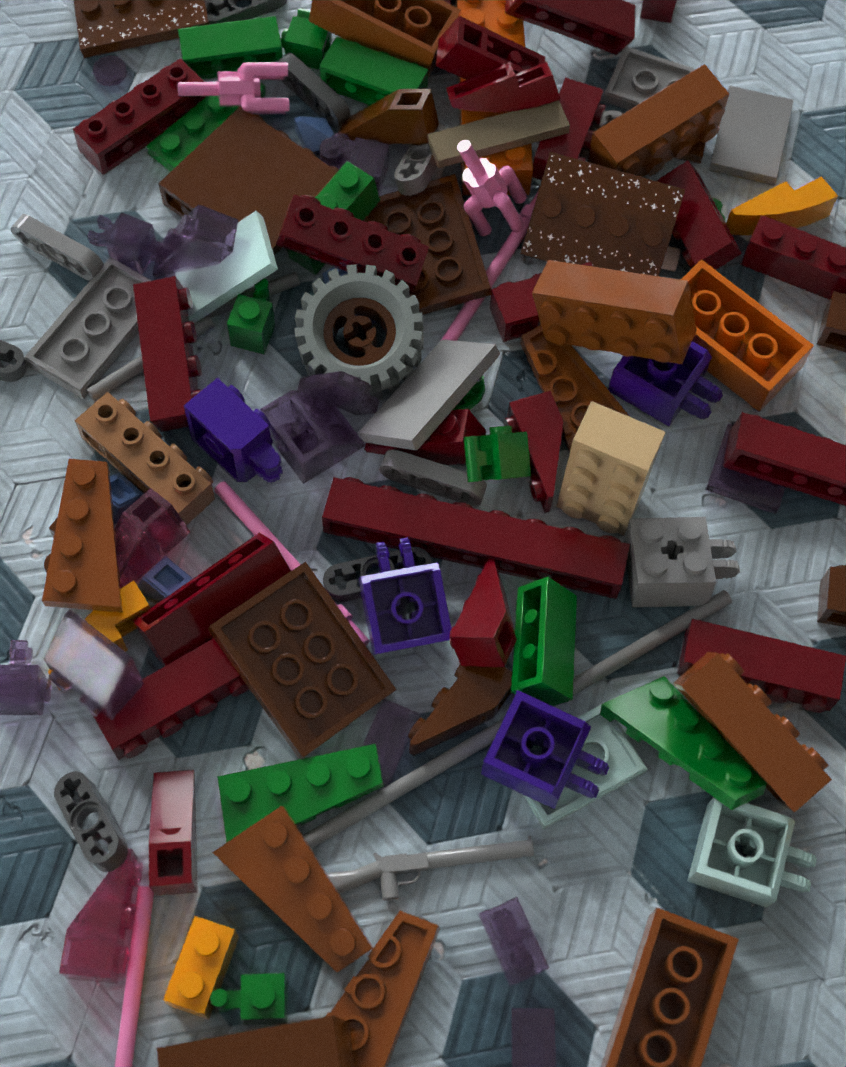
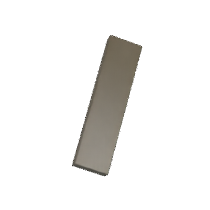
[428,100,570,169]

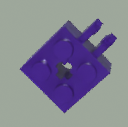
[608,341,723,427]
[184,377,283,484]
[358,537,451,655]
[481,690,610,809]

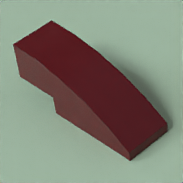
[446,62,561,112]

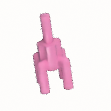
[177,62,290,114]
[457,140,527,236]

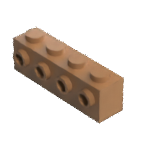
[75,392,215,528]

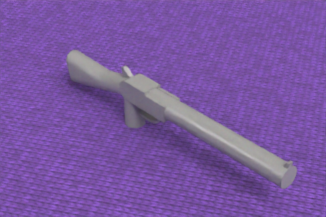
[327,836,534,900]

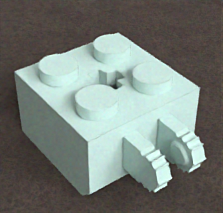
[687,797,817,908]

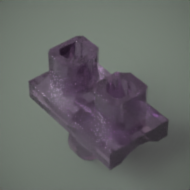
[478,897,549,987]

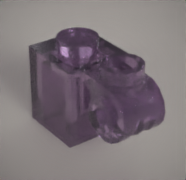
[319,133,389,196]

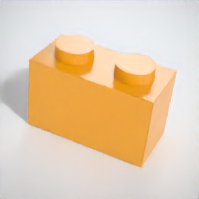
[163,916,239,1020]

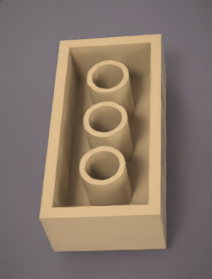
[556,401,666,536]

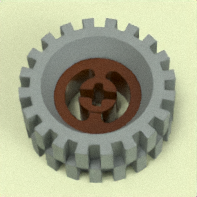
[294,264,424,403]

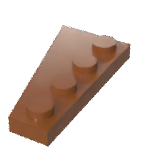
[520,325,630,452]
[42,459,123,613]
[212,806,374,973]
[325,911,440,1067]

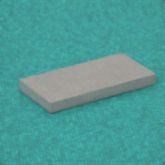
[25,257,152,399]
[358,339,500,451]

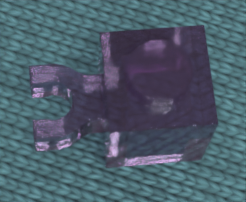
[87,212,158,275]
[0,640,51,715]

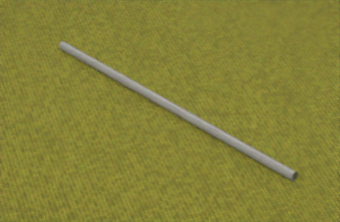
[303,590,732,849]

